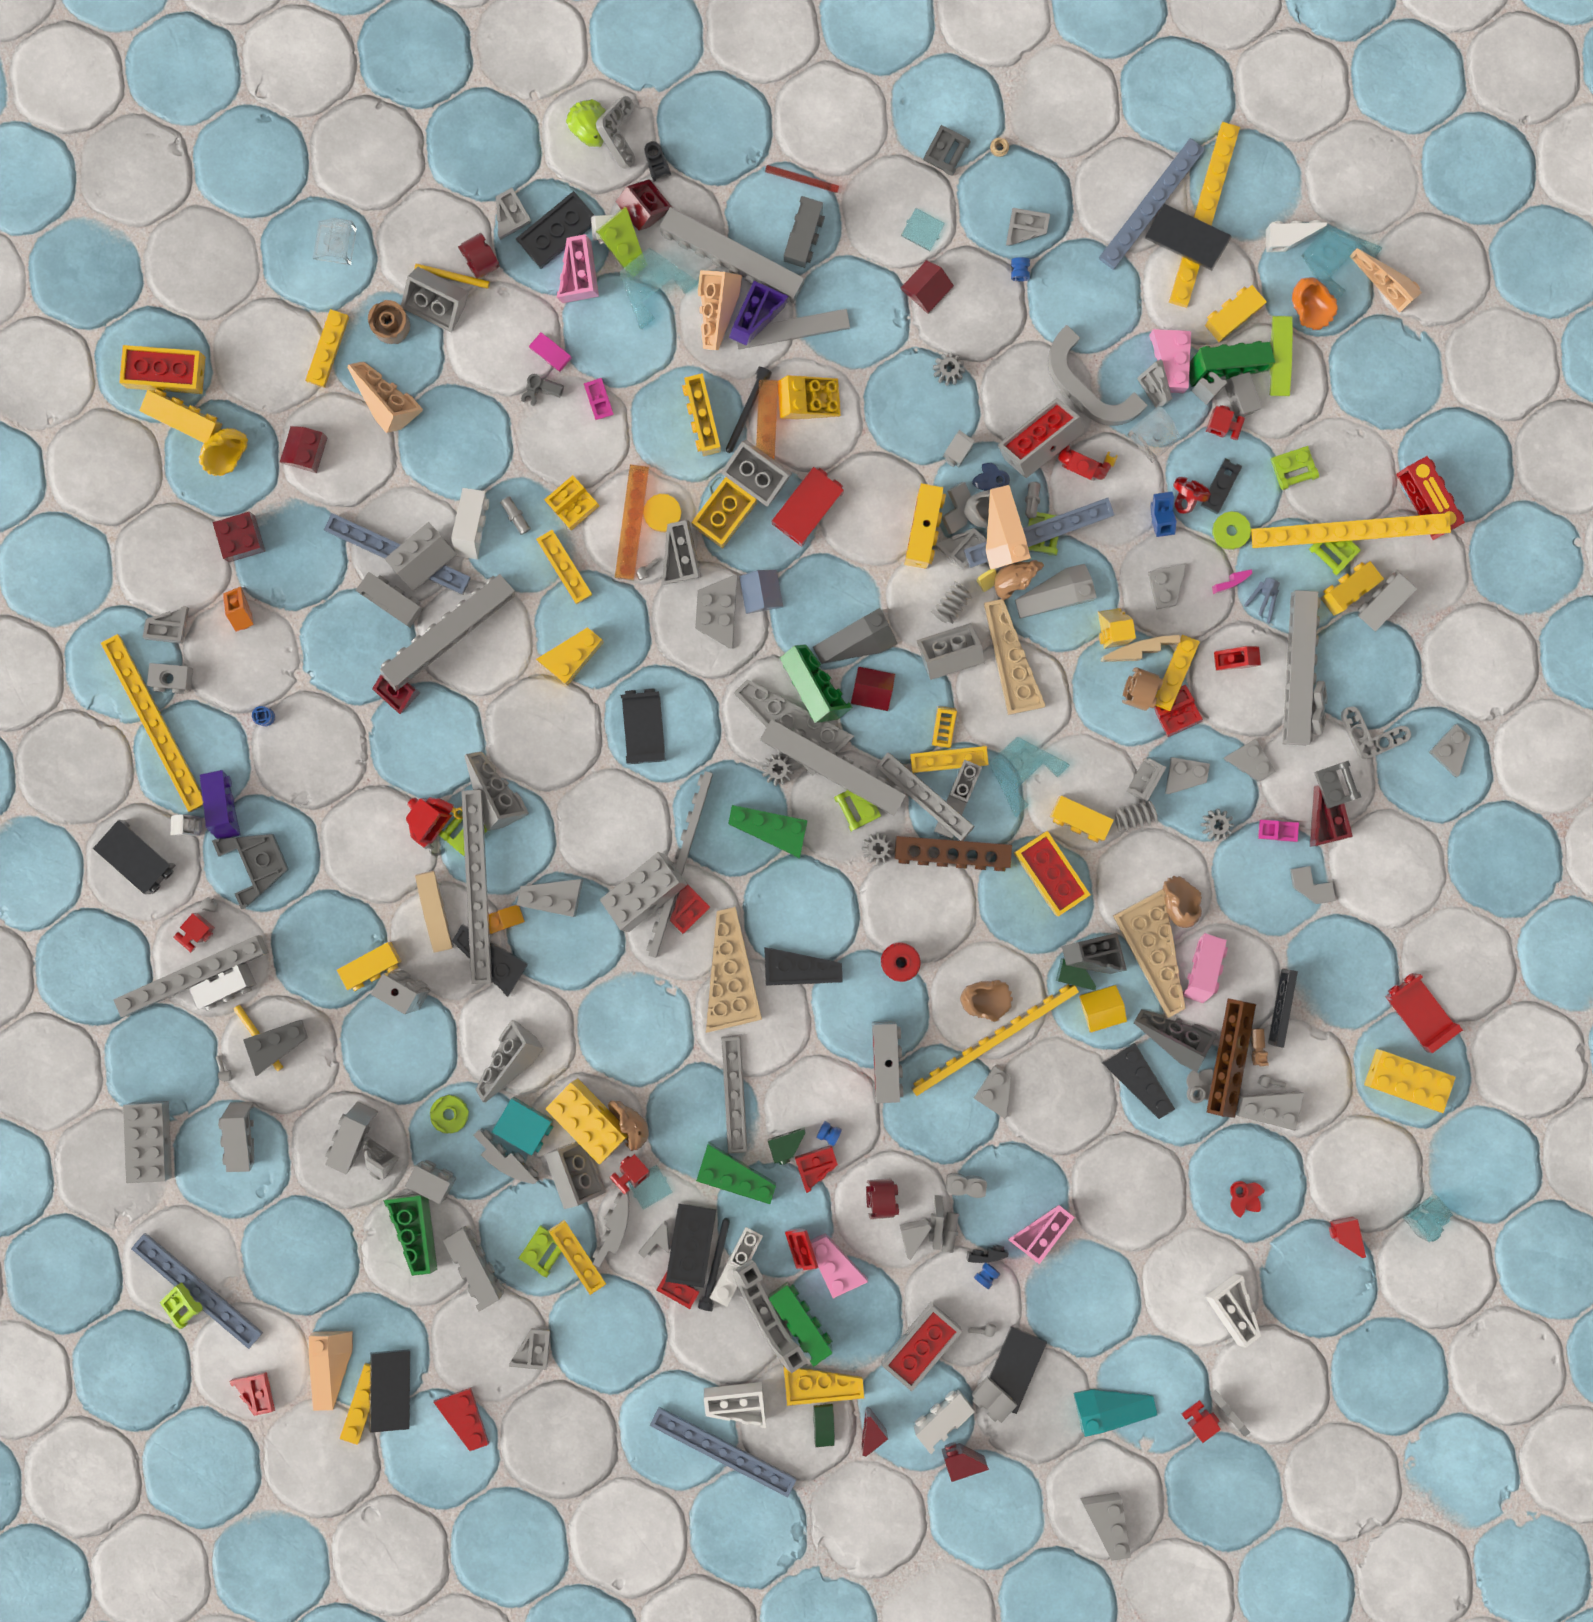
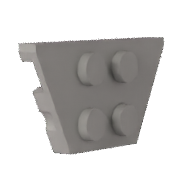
[695,575,737,649]

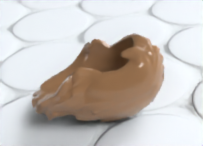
[994,560,1044,600]
[1162,876,1202,928]
[960,980,1013,1022]
[608,1101,649,1151]

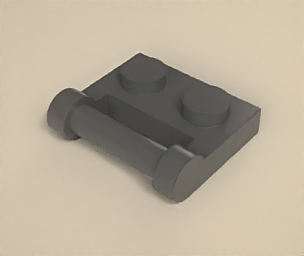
[923,125,971,176]
[1314,760,1361,808]

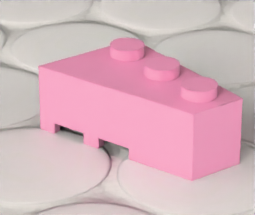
[556,234,599,303]
[1149,329,1191,393]
[1183,933,1228,1003]
[1008,1205,1075,1264]
[810,1233,868,1298]

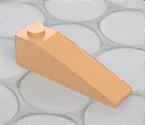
[1349,248,1422,313]
[698,270,742,350]
[347,361,423,433]
[986,485,1031,570]
[309,1331,353,1411]

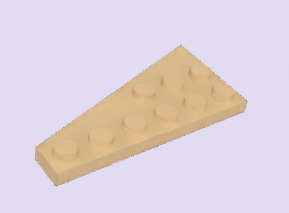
[1113,889,1186,1018]
[706,907,762,1033]

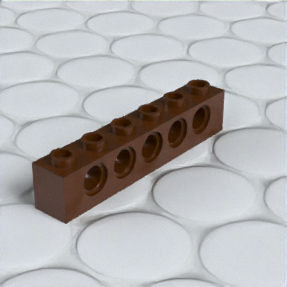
[894,836,1012,872]
[1206,998,1256,1118]

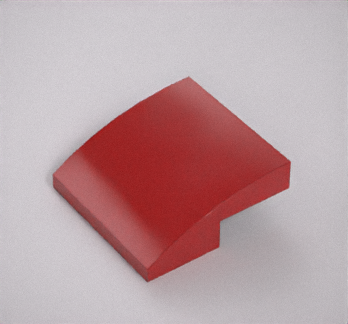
[1154,684,1203,737]
[785,1229,819,1270]

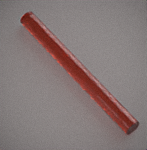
[765,165,839,193]

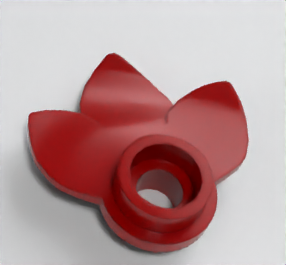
[1230,1181,1265,1218]

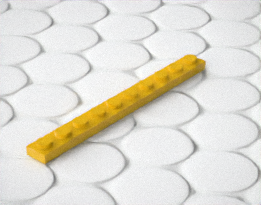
[1168,122,1240,308]
[1251,513,1451,548]
[101,634,203,812]
[911,984,1079,1096]

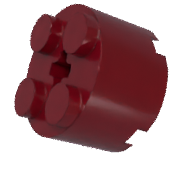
[458,232,500,279]
[866,1178,899,1219]

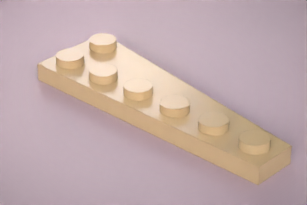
[984,599,1045,715]

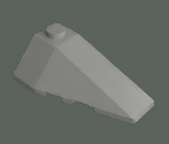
[1015,564,1097,619]

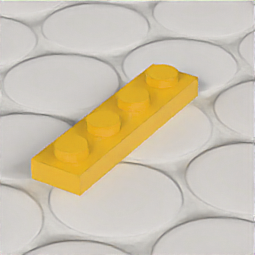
[305,309,350,388]
[536,530,592,605]
[1155,635,1200,711]
[910,746,989,773]
[548,1220,606,1295]
[340,1363,370,1445]

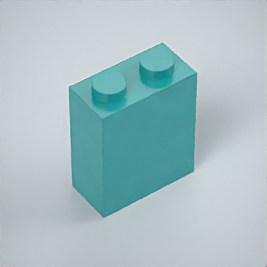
[492,1097,554,1156]

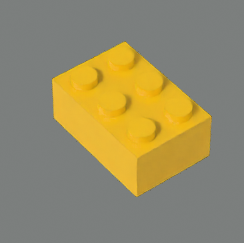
[691,477,757,549]

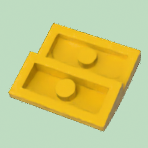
[544,475,599,531]

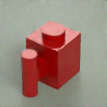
[1206,405,1245,440]
[173,913,215,953]
[609,1154,650,1195]
[1181,1400,1221,1443]

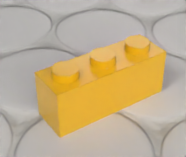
[1205,285,1267,342]
[1050,795,1114,843]
[336,942,402,991]

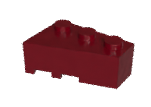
[1310,785,1353,847]

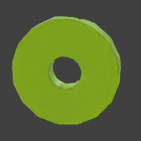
[1212,511,1251,550]
[430,1095,469,1134]

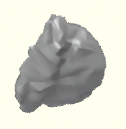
[964,487,1016,528]

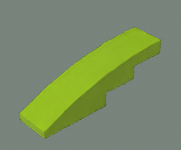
[1269,316,1293,396]

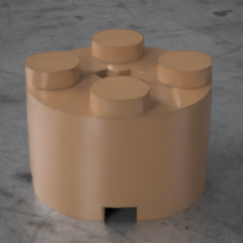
[368,300,410,344]
[1122,667,1163,711]

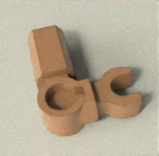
[1251,1028,1269,1067]

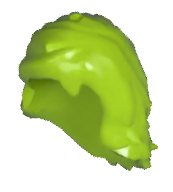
[566,99,606,147]

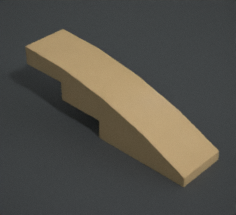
[1101,635,1180,662]
[415,871,453,953]

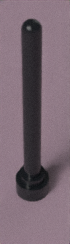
[726,366,772,453]
[698,1218,730,1312]

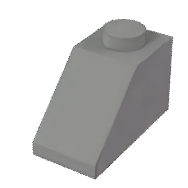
[943,430,975,468]

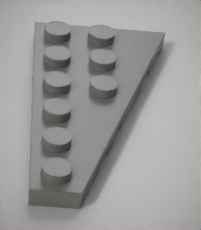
[734,679,854,776]

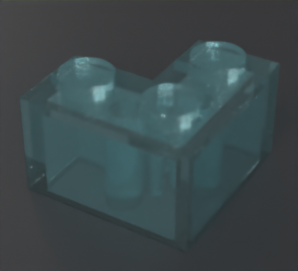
[1403,1194,1453,1243]

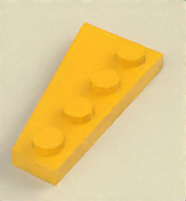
[783,1365,864,1406]

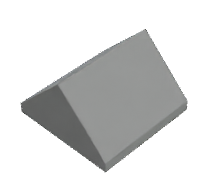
[900,1219,932,1260]

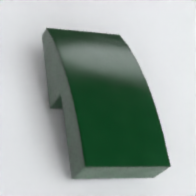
[813,1404,835,1448]

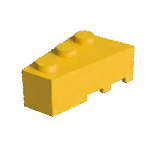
[1098,608,1136,649]
[536,627,604,686]

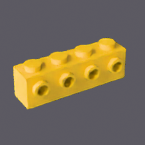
[682,373,721,456]
[139,388,223,443]

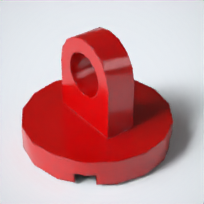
[1173,477,1211,514]

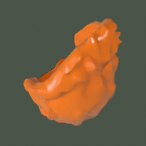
[1292,277,1338,330]

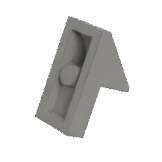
[638,1221,670,1258]

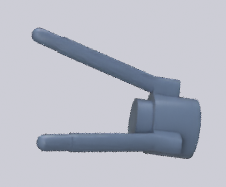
[1244,578,1280,623]

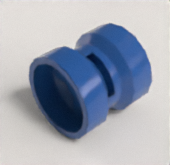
[1011,257,1030,282]
[252,706,275,727]
[816,1121,842,1146]
[974,1263,1001,1290]

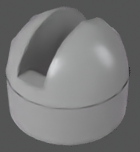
[200,897,217,912]

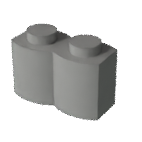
[945,1173,987,1198]
[972,1376,1017,1423]

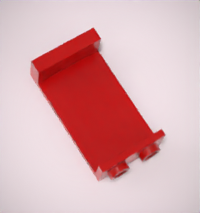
[772,467,844,547]
[1385,973,1463,1053]

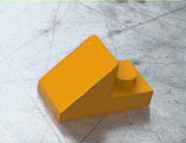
[489,905,525,934]

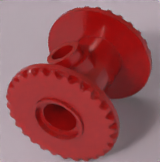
[881,942,921,982]

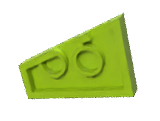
[596,207,647,278]

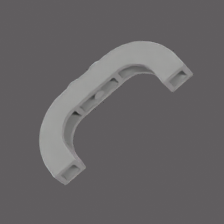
[1048,325,1148,426]
[733,1260,808,1373]

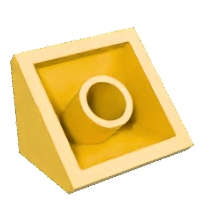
[1079,985,1127,1033]

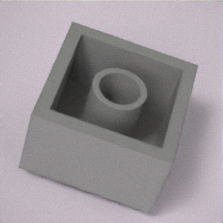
[405,1160,456,1204]

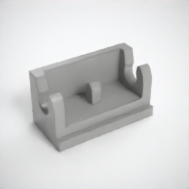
[1192,372,1227,405]
[1225,372,1262,419]
[1126,758,1166,802]

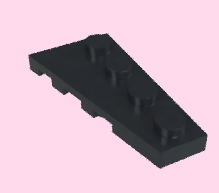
[452,924,528,997]
[764,947,843,986]
[1101,1043,1175,1119]

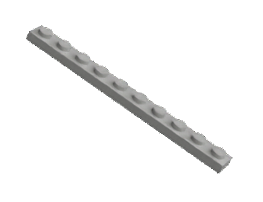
[646,771,713,958]
[462,790,492,984]

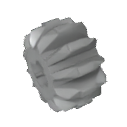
[933,352,965,386]
[762,753,794,786]
[1201,809,1234,842]
[861,833,894,865]

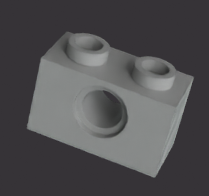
[147,663,193,694]

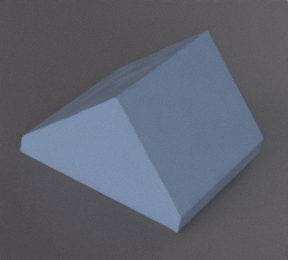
[739,570,783,614]

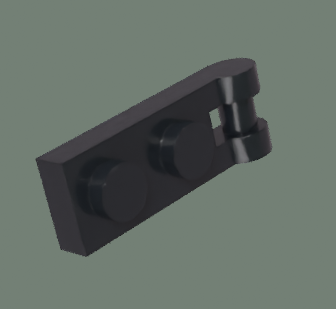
[1200,458,1242,514]

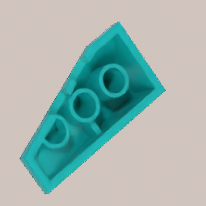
[1073,1389,1158,1437]

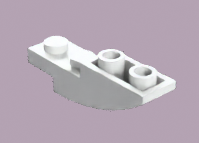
[710,1227,763,1307]

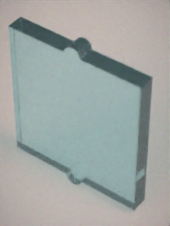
[901,208,945,251]
[628,1165,672,1210]

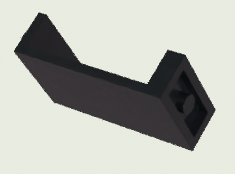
[620,689,666,765]
[93,820,176,894]

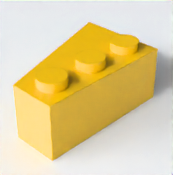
[1320,561,1384,616]

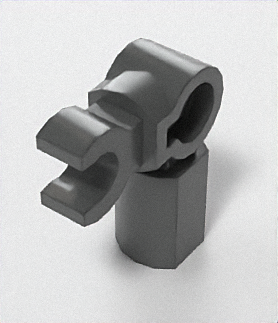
[521,374,564,406]

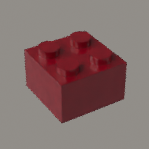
[212,511,266,562]

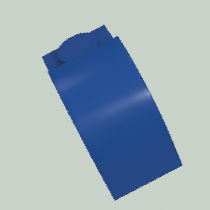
[1150,491,1177,537]

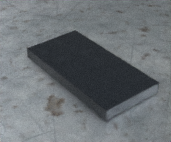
[516,191,595,269]
[1145,204,1232,271]
[1268,969,1298,1048]
[665,1203,717,1288]
[989,1326,1047,1414]
[369,1349,410,1433]

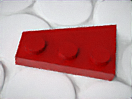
[433,1388,489,1451]

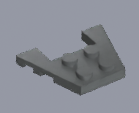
[212,834,289,909]

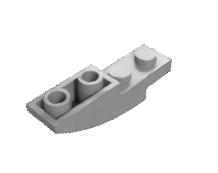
[934,760,982,839]
[473,1128,539,1184]
[592,1192,630,1268]

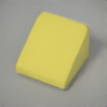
[976,569,997,592]

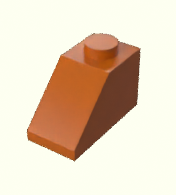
[223,587,254,632]

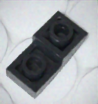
[966,1245,1009,1263]

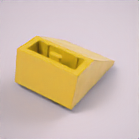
[777,375,841,420]

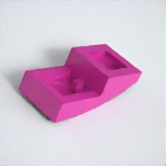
[529,332,572,372]
[584,378,614,420]
[1212,569,1252,594]
[1258,820,1299,842]

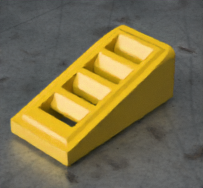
[932,706,957,748]

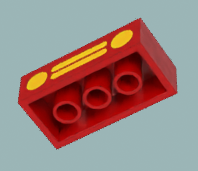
[1396,456,1465,540]

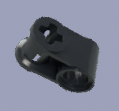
[644,141,671,182]

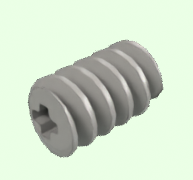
[931,581,972,624]
[1115,801,1158,832]

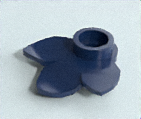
[972,463,1010,491]

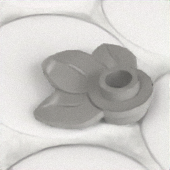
[1186,1069,1213,1103]

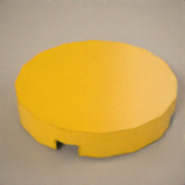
[643,494,681,532]

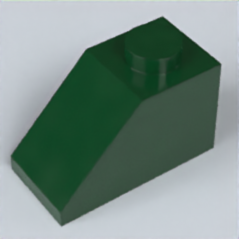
[1056,958,1096,991]
[768,1127,806,1165]

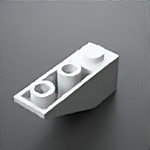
[1266,220,1327,252]
[171,815,202,836]

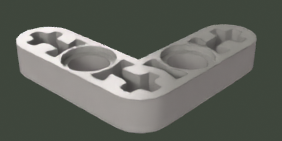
[596,96,635,169]
[1341,707,1411,759]

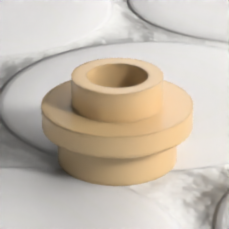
[990,137,1009,157]

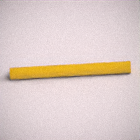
[414,263,490,289]
[234,1004,284,1072]

